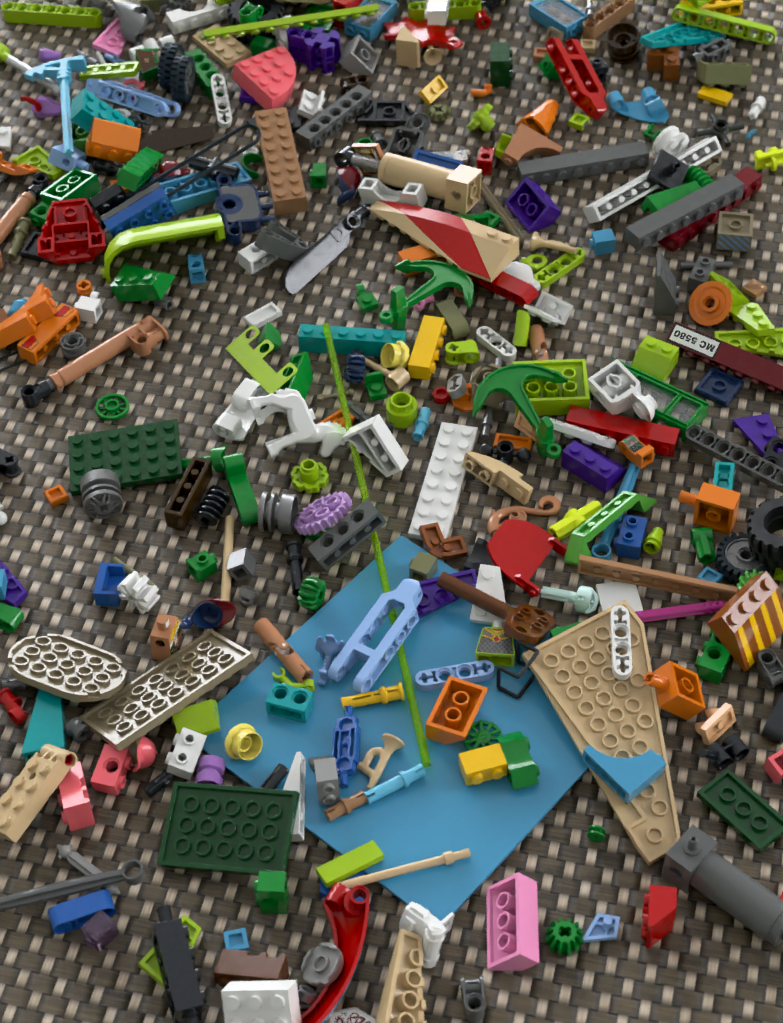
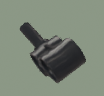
[699,733,750,771]

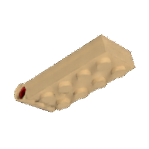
[0,744,77,843]

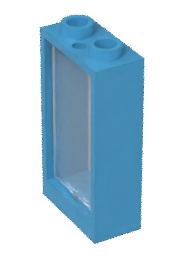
[344,0,398,43]
[529,0,588,40]

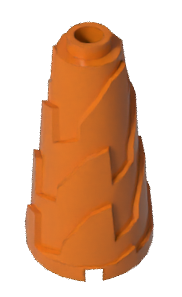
[516,99,559,138]

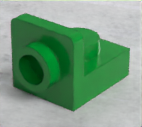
[365,371,388,402]

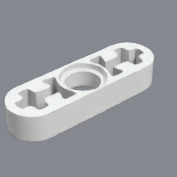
[476,326,517,362]

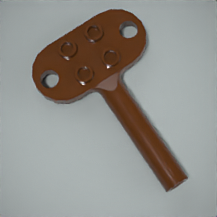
[436,572,555,644]

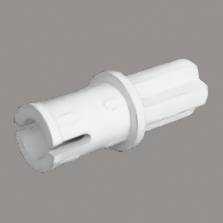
[748,96,766,120]

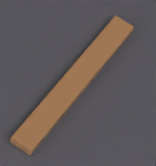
[576,554,738,602]

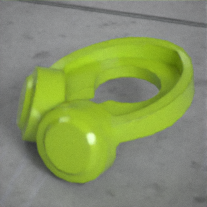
[521,254,547,273]

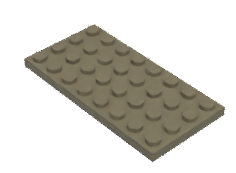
[78,629,255,751]

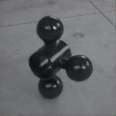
[479,440,531,465]

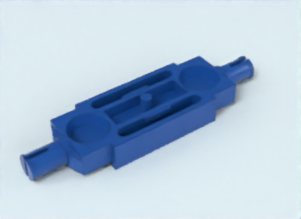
[331,705,361,789]

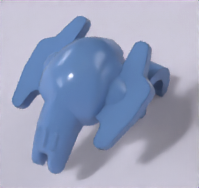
[315,634,345,686]

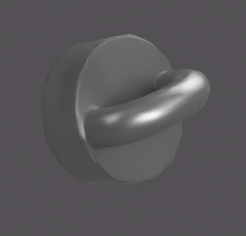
[238,585,259,607]
[297,984,318,1010]

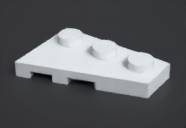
[470,564,506,625]

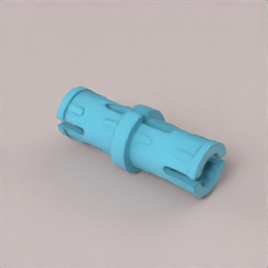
[411,407,432,441]

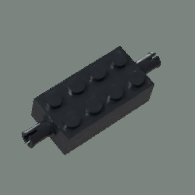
[152,905,207,1023]

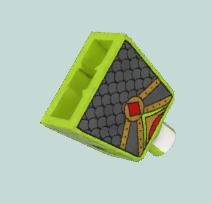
[476,620,515,667]

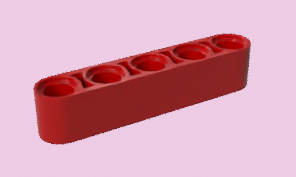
[466,271,539,307]

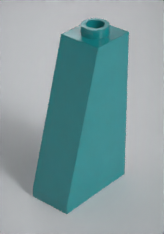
[22,689,67,764]

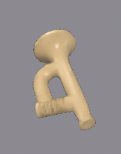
[424,45,445,65]
[530,231,578,254]
[357,733,405,790]

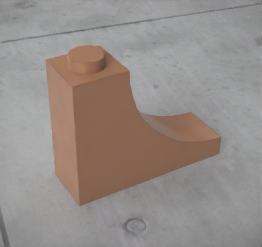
[500,123,563,168]

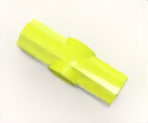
[548,501,602,541]

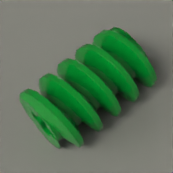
[683,165,714,188]

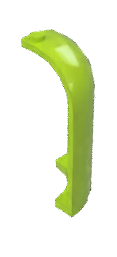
[101,213,225,283]

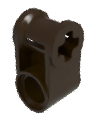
[340,74,370,95]

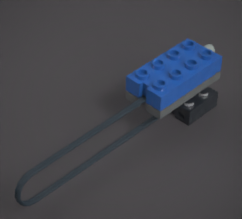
[90,123,261,243]

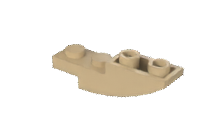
[461,451,533,505]

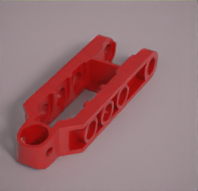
[546,37,607,120]

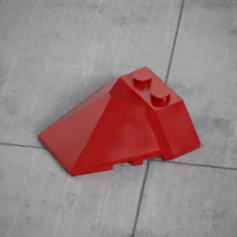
[37,198,106,265]

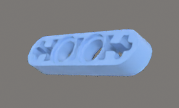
[415,660,494,691]

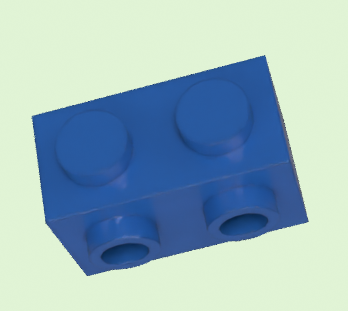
[613,514,648,560]

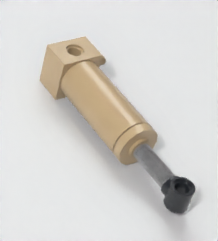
[334,146,482,214]

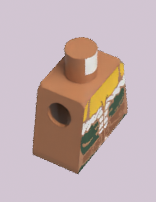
[150,614,183,661]

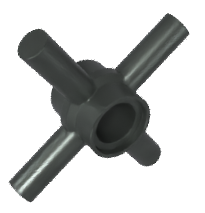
[696,112,744,148]

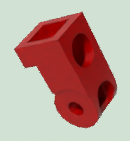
[477,146,495,175]

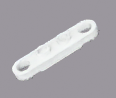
[550,418,617,449]

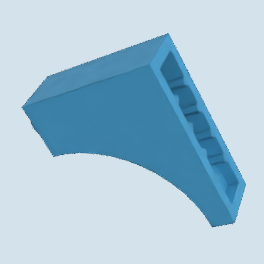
[581,745,666,804]

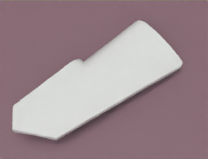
[212,378,269,441]

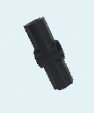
[189,156,240,181]

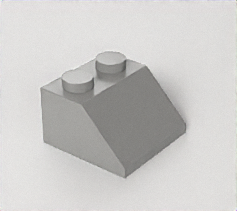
[339,34,380,75]

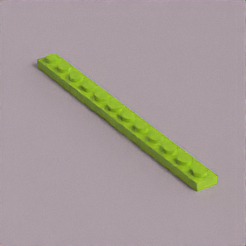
[200,4,380,42]

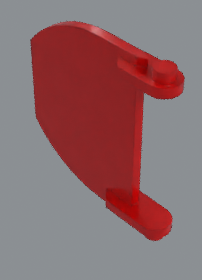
[487,519,568,597]

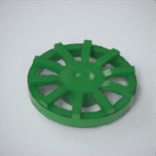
[95,393,130,422]
[463,720,502,751]

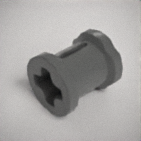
[369,129,388,150]

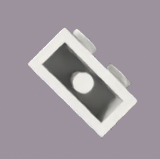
[165,727,207,780]

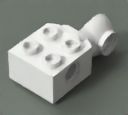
[588,359,658,422]

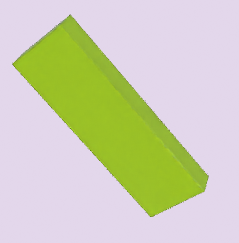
[316,840,384,888]

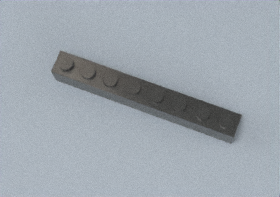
[517,141,649,184]
[625,173,744,251]

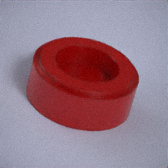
[432,387,450,404]

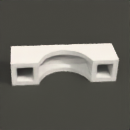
[166,0,228,35]
[358,177,428,207]

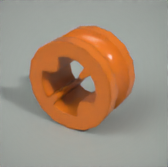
[76,280,93,296]

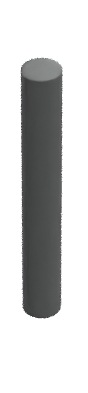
[680,261,733,269]

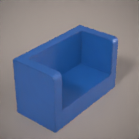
[93,563,126,607]

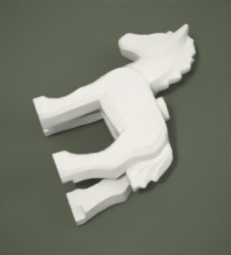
[248,388,347,459]

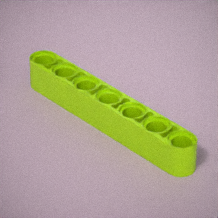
[1,2,103,28]
[672,4,777,45]

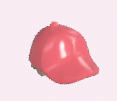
[126,736,158,772]

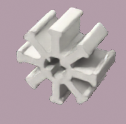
[117,571,161,614]

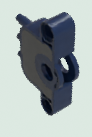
[215,173,276,246]

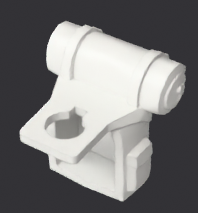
[399,901,455,968]

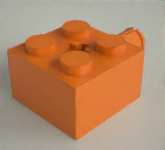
[678,482,741,535]
[643,661,706,720]

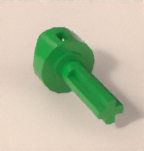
[181,445,227,472]

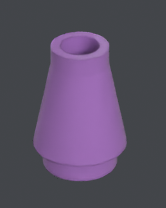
[39,48,61,63]

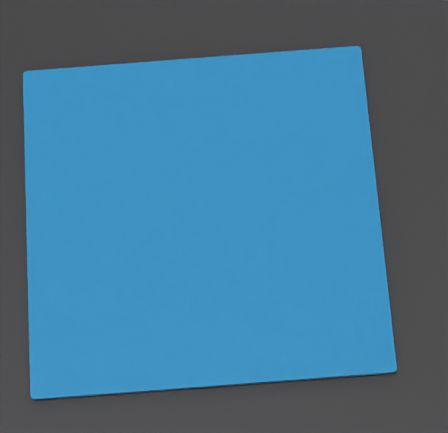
[202,536,589,921]

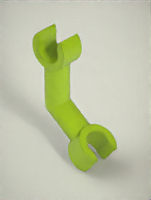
[272,667,315,693]

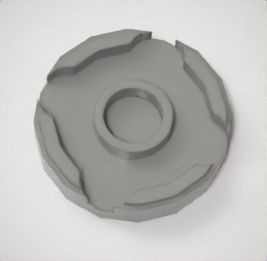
[301,942,344,988]

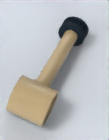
[351,349,410,392]

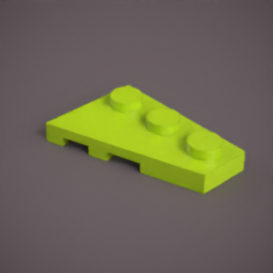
[729,303,775,337]

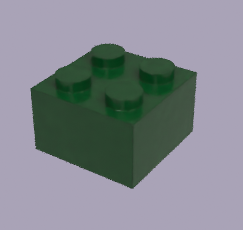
[490,42,513,87]

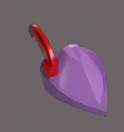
[20,96,61,118]

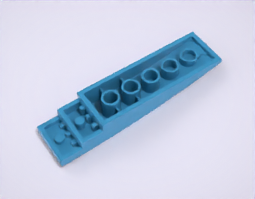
[134,161,252,215]

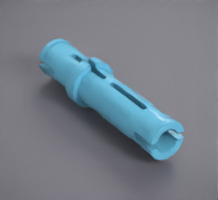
[363,763,426,805]

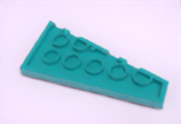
[639,22,726,49]

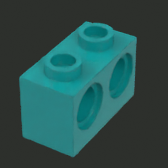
[713,462,735,490]
[265,682,314,723]

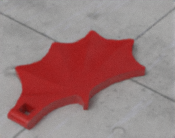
[383,16,463,51]

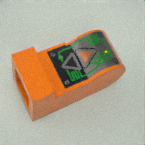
[618,435,654,469]

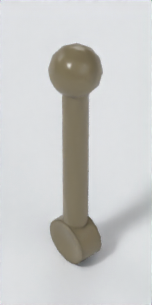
[317,389,355,402]

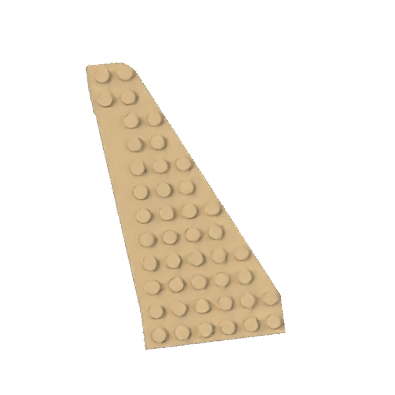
[522,600,680,866]

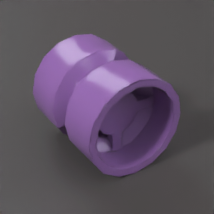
[195,755,225,785]

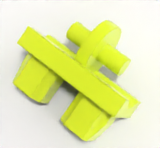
[754,146,783,171]

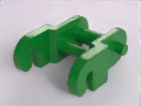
[643,123,665,142]

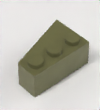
[696,60,753,87]

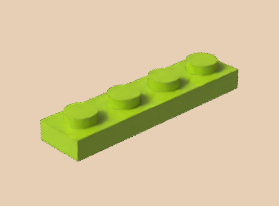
[79,61,141,81]

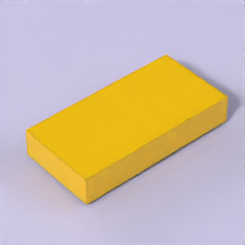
[697,84,733,107]

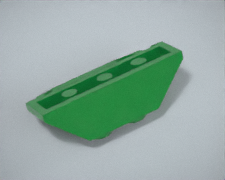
[273,351,313,400]

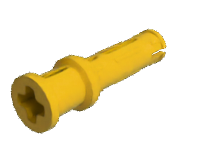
[341,682,405,711]

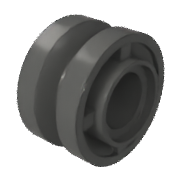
[60,332,87,360]

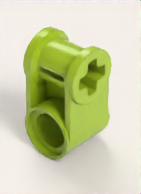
[445,340,480,366]

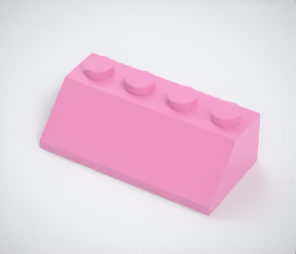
[486,872,539,971]

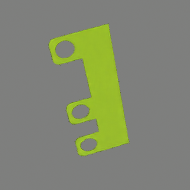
[225,325,298,394]

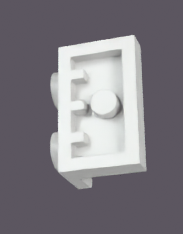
[297,89,326,120]

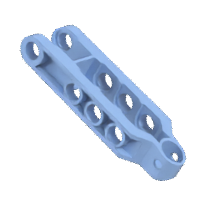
[85,78,181,117]
[328,578,423,693]

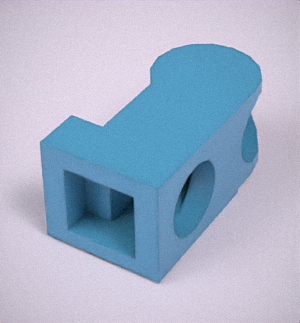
[188,253,206,284]

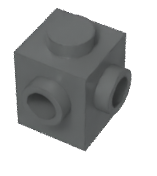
[227,548,256,583]

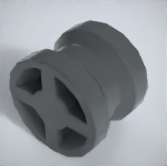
[64,717,91,744]

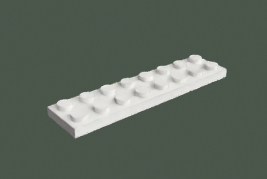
[408,422,478,540]

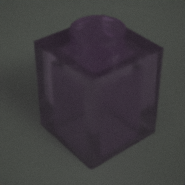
[81,910,119,952]

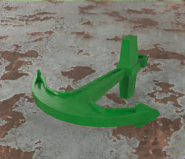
[379,259,474,331]
[471,364,568,459]

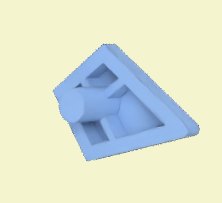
[583,913,620,943]

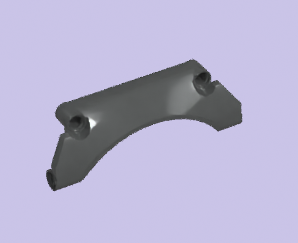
[45,0,155,46]

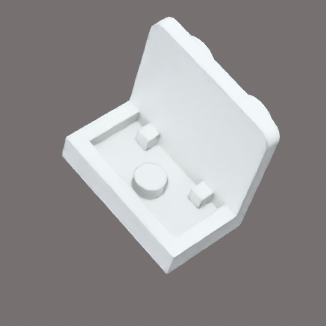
[524,291,574,326]

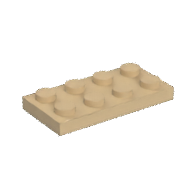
[192,24,252,69]

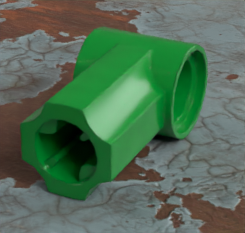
[690,527,716,565]

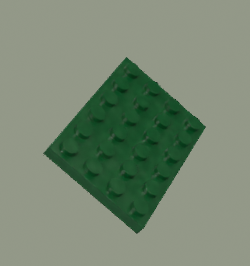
[68,419,183,496]
[157,781,300,876]

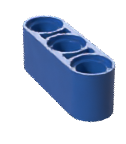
[48,890,116,934]

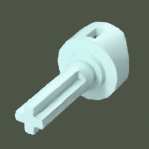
[540,586,599,614]

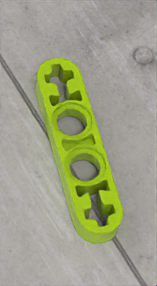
[534,247,585,289]

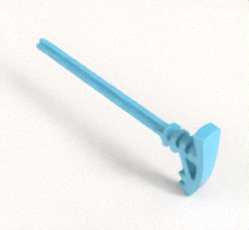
[24,55,87,157]

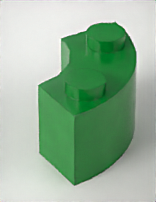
[495,731,540,790]

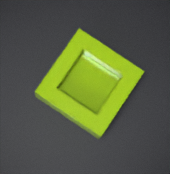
[568,112,590,131]

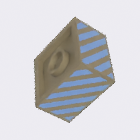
[716,211,754,252]

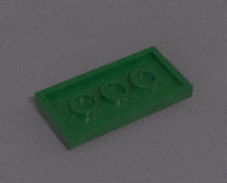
[697,768,783,853]

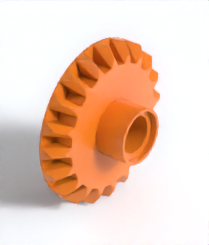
[689,281,733,327]

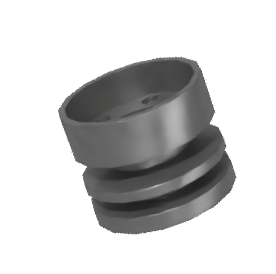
[80,469,123,519]
[257,492,298,535]

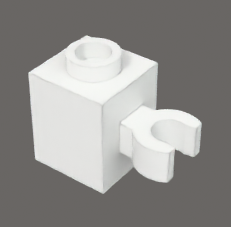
[74,291,103,324]

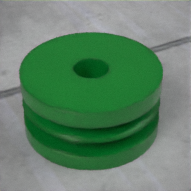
[587,825,606,842]

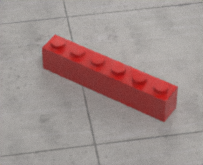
[565,405,680,457]

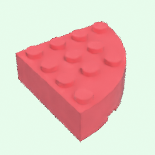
[232,45,296,110]

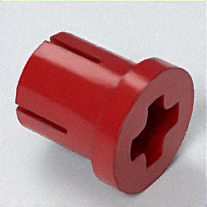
[475,10,491,30]

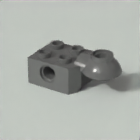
[385,113,431,159]

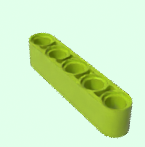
[408,0,482,21]

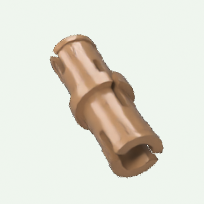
[323,790,368,822]

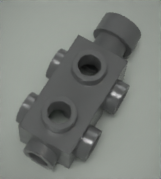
[689,37,732,67]

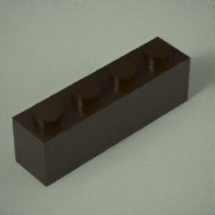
[164,456,213,530]

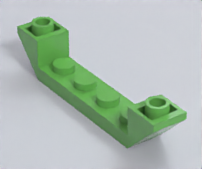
[564,491,657,567]

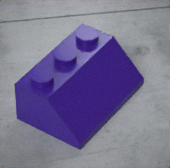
[505,177,562,233]
[561,440,628,493]

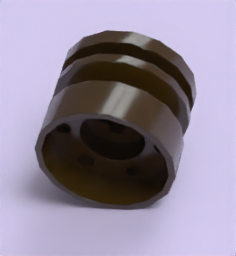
[607,22,640,65]

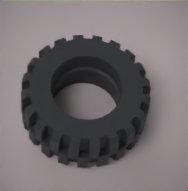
[227,0,285,45]
[746,496,783,570]

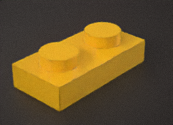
[418,75,448,106]

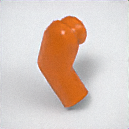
[470,83,493,97]

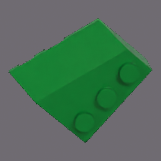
[110,264,175,302]

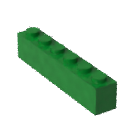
[116,147,164,192]

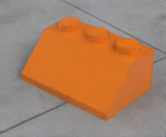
[85,117,141,164]
[425,676,488,745]

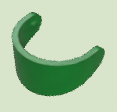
[241,153,263,179]

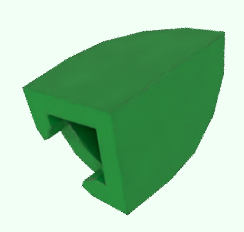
[258,322,282,353]

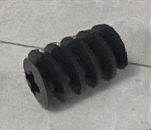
[194,485,230,526]

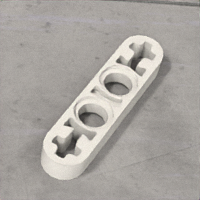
[210,74,232,129]
[610,605,632,680]

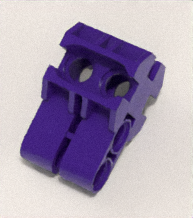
[287,27,341,74]

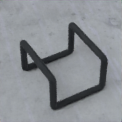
[496,640,539,699]

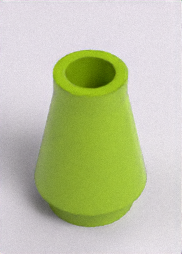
[642,527,664,554]

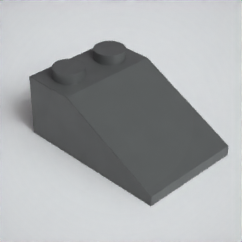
[653,252,679,316]

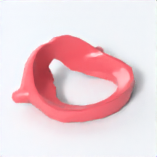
[123,78,146,100]

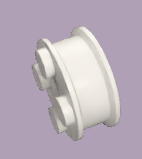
[652,126,689,157]

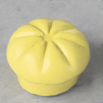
[380,341,410,371]
[225,723,263,761]

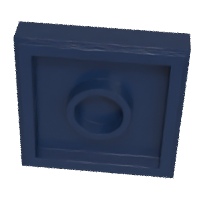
[694,367,745,408]

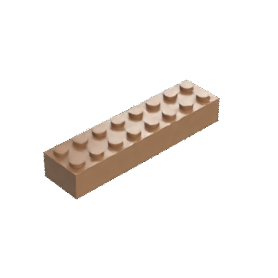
[254,107,308,216]

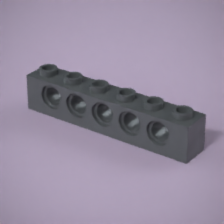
[295,84,373,152]

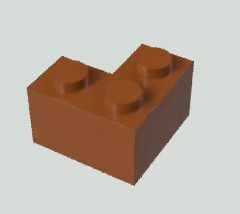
[646,46,680,81]

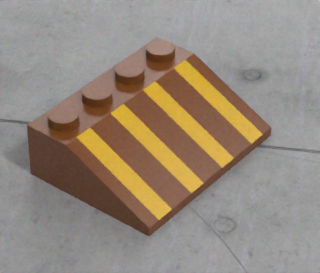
[707,571,783,672]

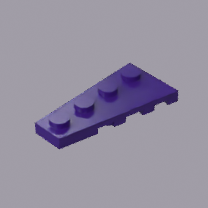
[402,569,477,619]

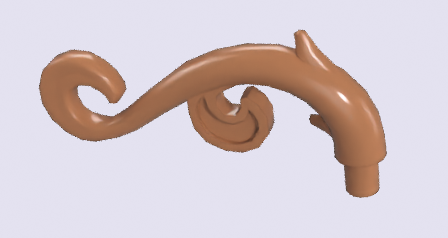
[487,495,561,537]

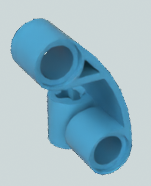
[607,86,670,124]

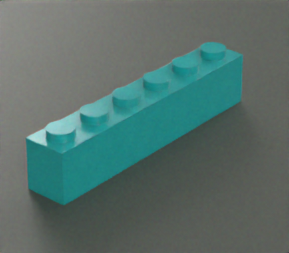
[298,324,407,357]

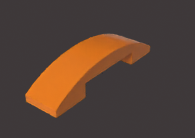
[0,152,39,175]

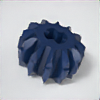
[344,353,366,384]

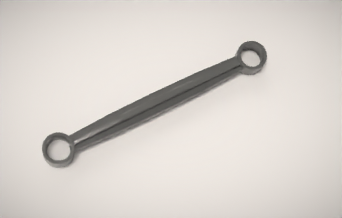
[0,859,146,911]

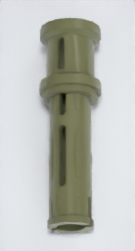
[6,217,33,262]

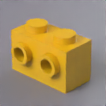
[458,743,507,786]

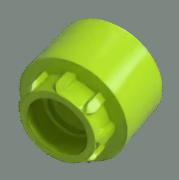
[386,392,418,429]

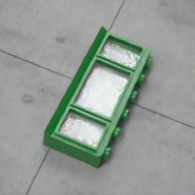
[590,358,709,443]

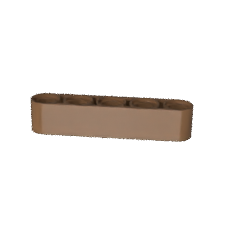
[582,0,635,40]

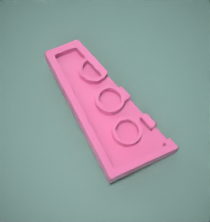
[92,16,127,58]

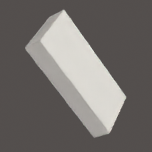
[243,302,282,331]

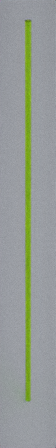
[322,323,431,767]

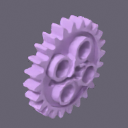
[293,491,353,536]

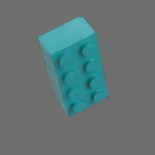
[70,89,134,133]

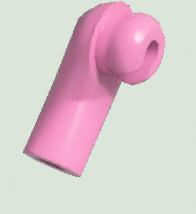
[413,294,435,311]

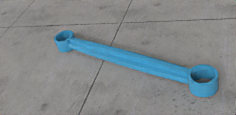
[591,457,646,560]

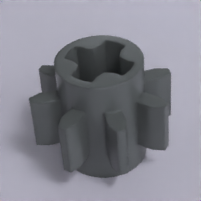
[128,110,148,130]

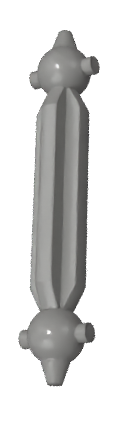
[56,844,120,895]

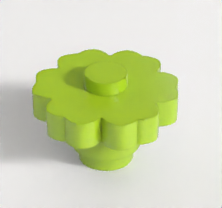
[466,103,496,133]
[291,459,329,494]

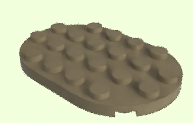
[8,634,126,703]

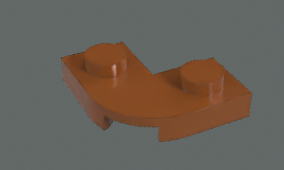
[418,522,468,560]

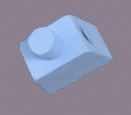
[47,144,90,172]

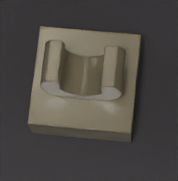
[544,26,564,45]

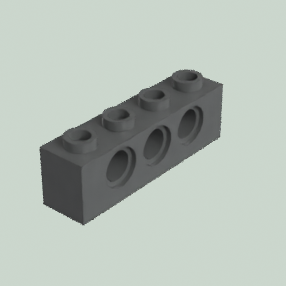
[307,499,387,571]

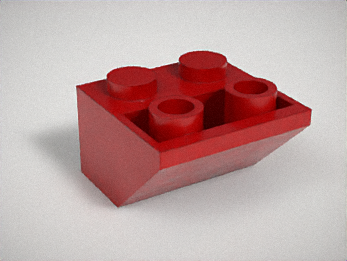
[641,885,677,948]

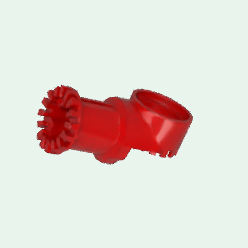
[0,688,28,726]

